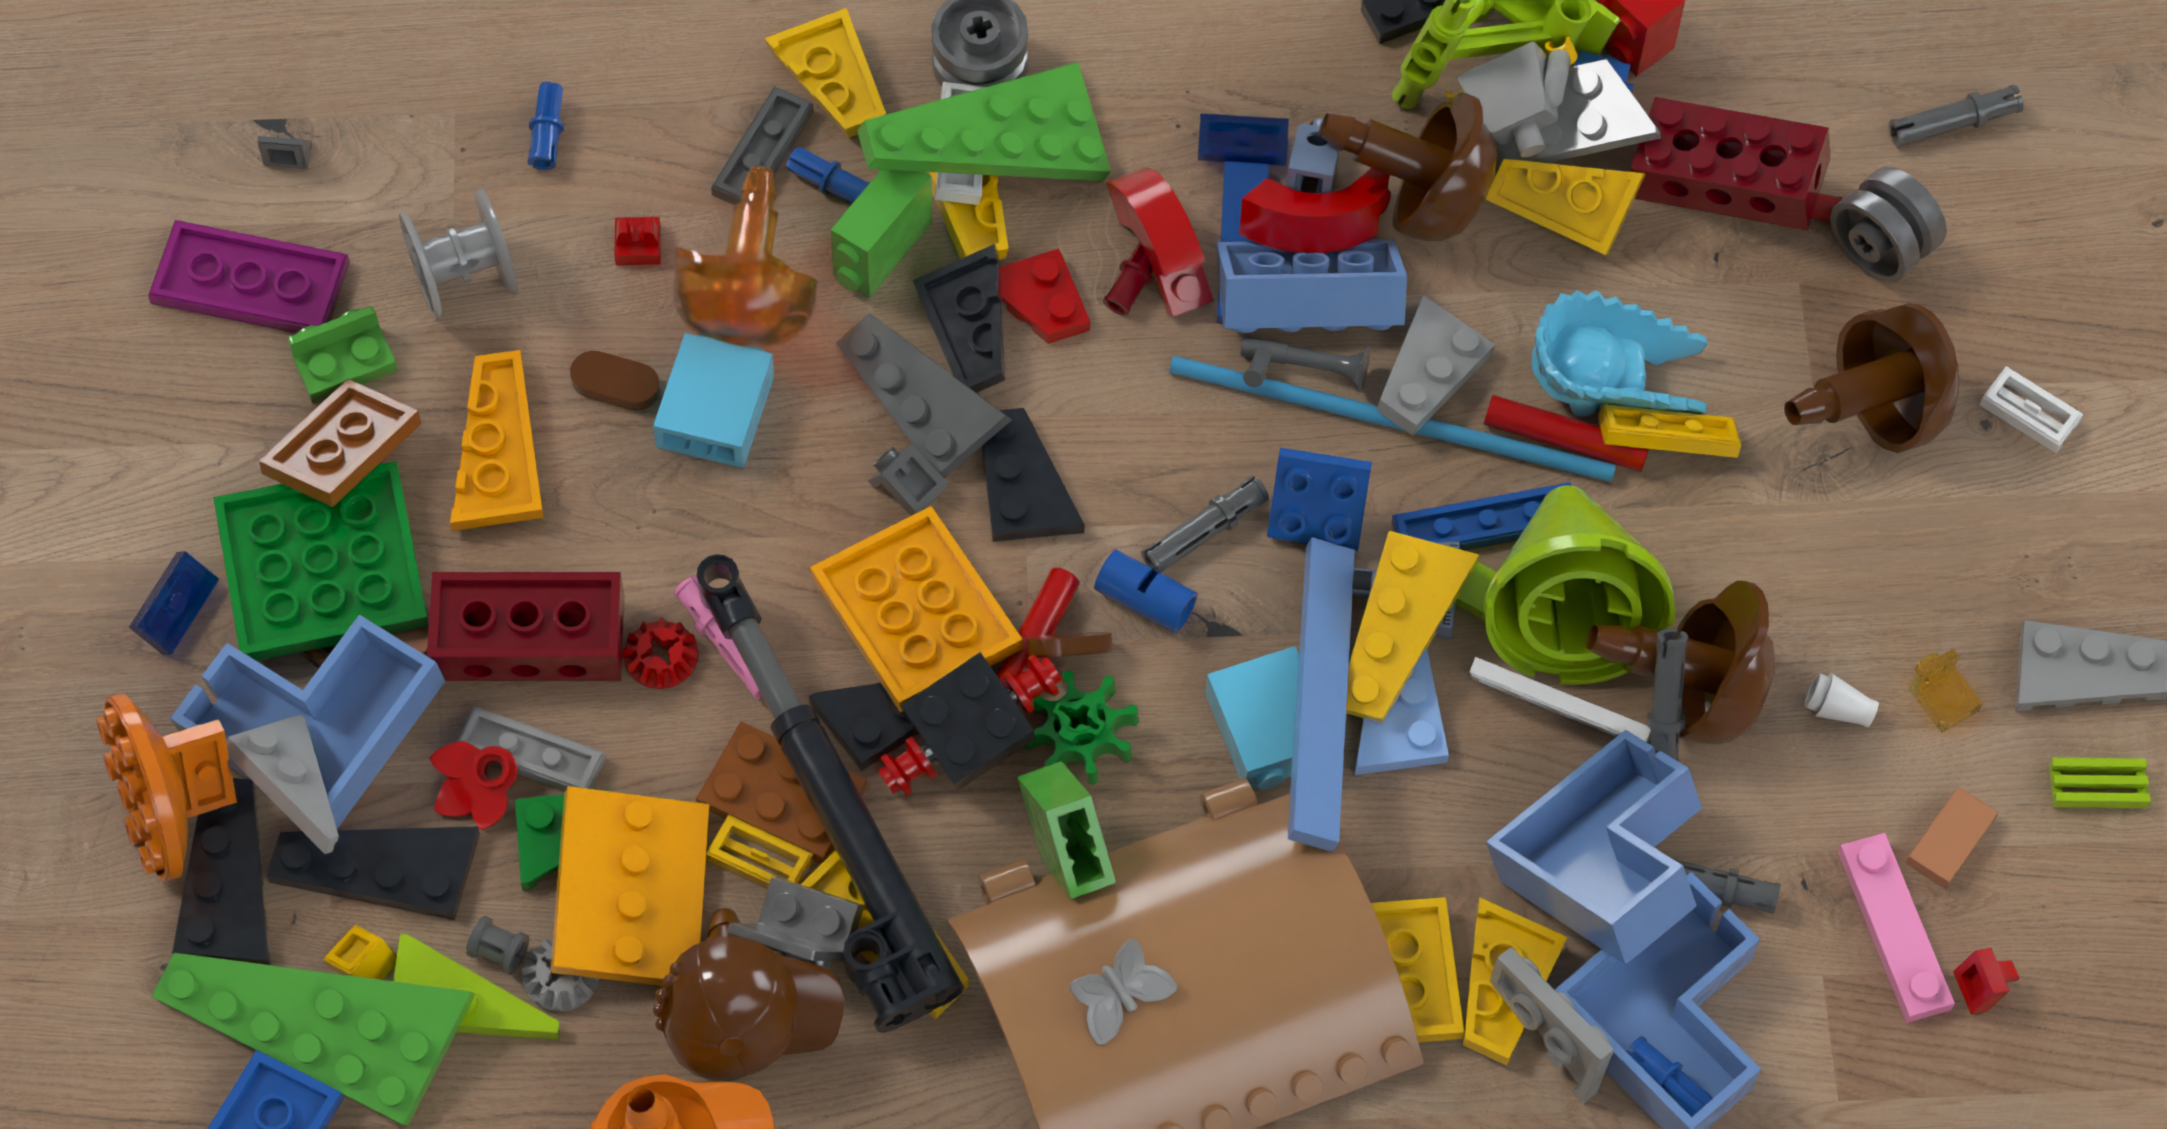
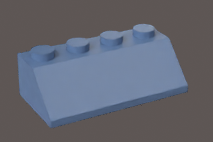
[1216,239,1407,333]

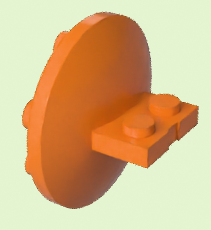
[96,692,237,882]

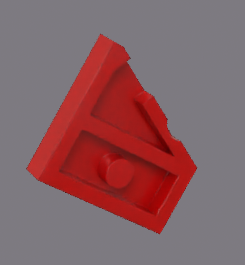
[999,248,1091,344]

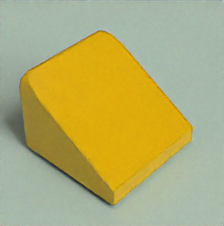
[323,925,397,980]

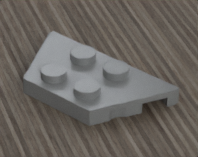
[1495,59,1661,174]

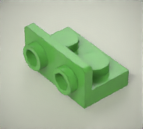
[287,306,398,403]

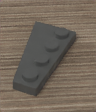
[836,313,1012,479]

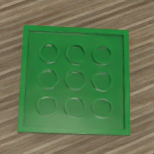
[213,461,429,661]

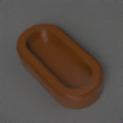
[570,351,660,410]
[1027,632,1112,658]

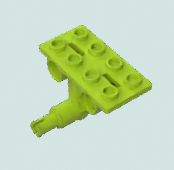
[1392,0,1620,109]

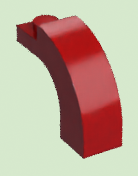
[1106,167,1214,317]
[1239,168,1391,253]

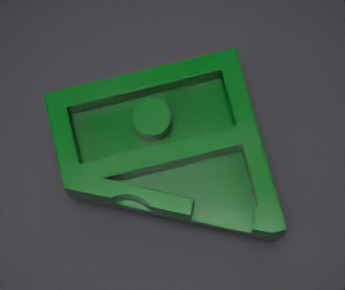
[515,790,611,891]

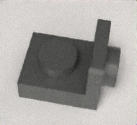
[868,444,949,516]

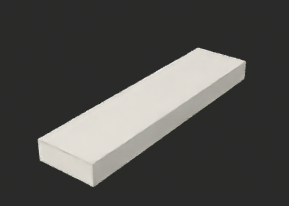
[1469,657,1651,743]

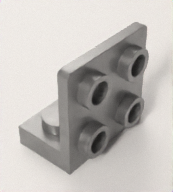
[727,877,865,967]

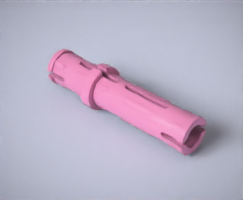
[674,576,763,700]

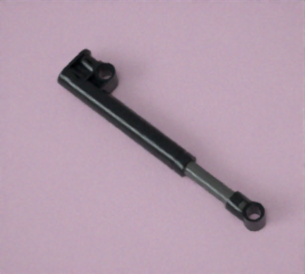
[697,554,964,1033]

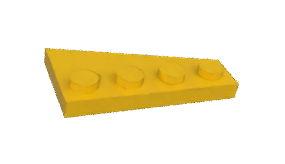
[1346,531,1480,723]

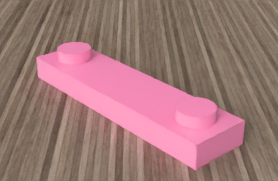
[1838,833,1955,1023]

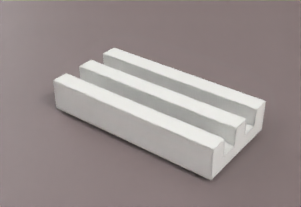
[1979,366,2083,454]

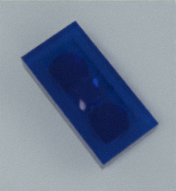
[1198,113,1289,166]
[129,551,219,655]

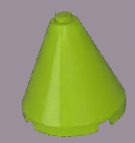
[1484,486,1675,685]

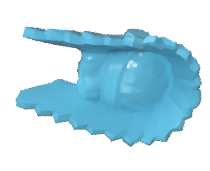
[1531,290,1708,417]

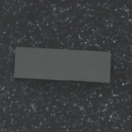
[711,86,814,212]

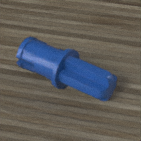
[527,81,564,170]
[786,147,870,204]
[1626,1036,1713,1117]

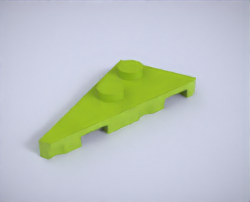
[393,934,560,1040]

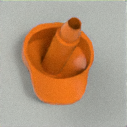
[590,1074,775,1129]

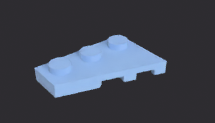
[1355,649,1449,775]

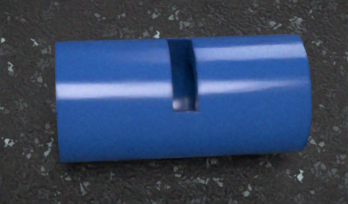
[1094,549,1198,634]

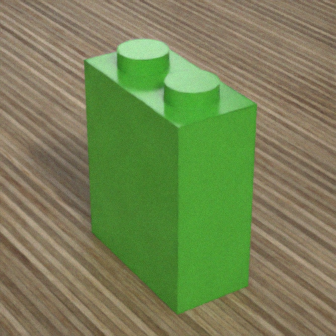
[831,169,933,298]
[1017,761,1116,899]

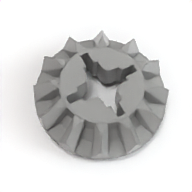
[522,938,600,1011]

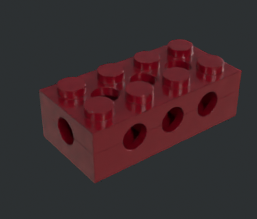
[1630,97,1831,231]
[427,572,625,681]

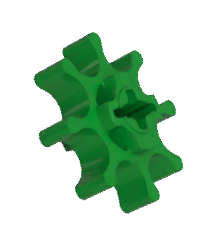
[1024,670,1139,785]

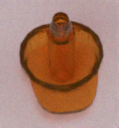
[673,166,818,348]

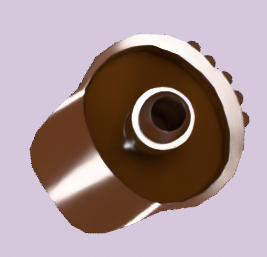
[1318,93,1497,241]
[1784,303,1959,453]
[1586,580,1774,744]
[653,908,845,1081]

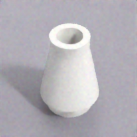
[1804,673,1879,728]

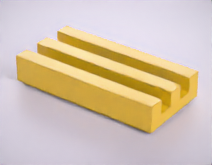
[706,815,814,889]

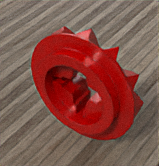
[623,617,698,689]

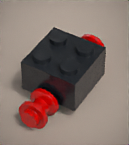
[877,652,1062,797]

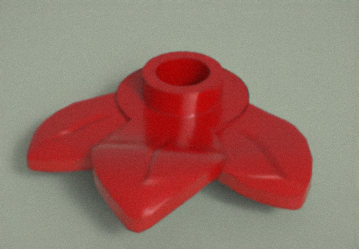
[429,741,518,831]

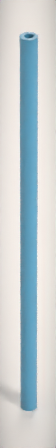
[1169,356,1616,483]

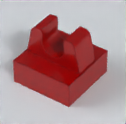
[614,217,661,265]
[1953,948,2020,1015]

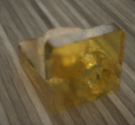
[1909,649,1983,733]

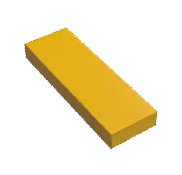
[1598,404,1741,458]

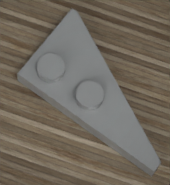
[226,714,339,854]

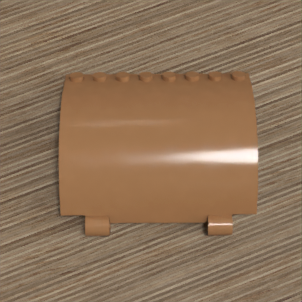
[947,778,1424,1129]

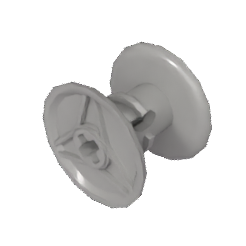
[399,186,518,321]

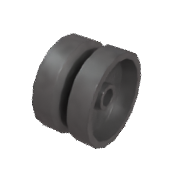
[931,0,1028,87]
[1830,166,1947,283]

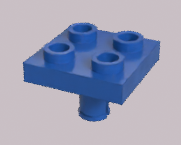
[1267,448,1372,551]

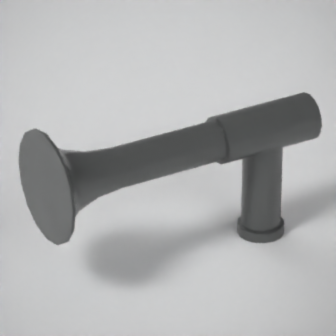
[1241,336,1370,392]

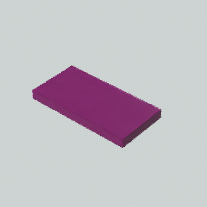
[148,220,350,333]

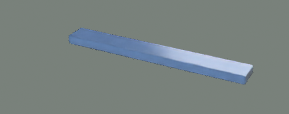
[1287,537,1355,852]

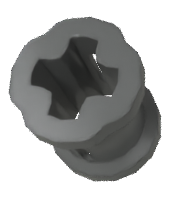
[466,916,530,975]

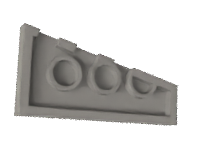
[2015,620,2167,711]

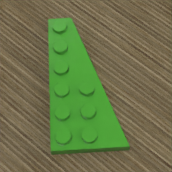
[857,62,1111,181]
[151,953,476,1126]

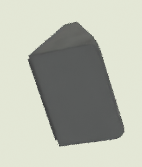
[257,136,312,169]

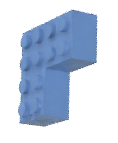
[170,615,445,829]
[1486,730,1702,965]
[1555,872,1761,1129]

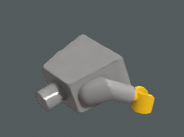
[1445,36,1578,157]

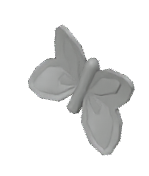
[1070,938,1177,1045]

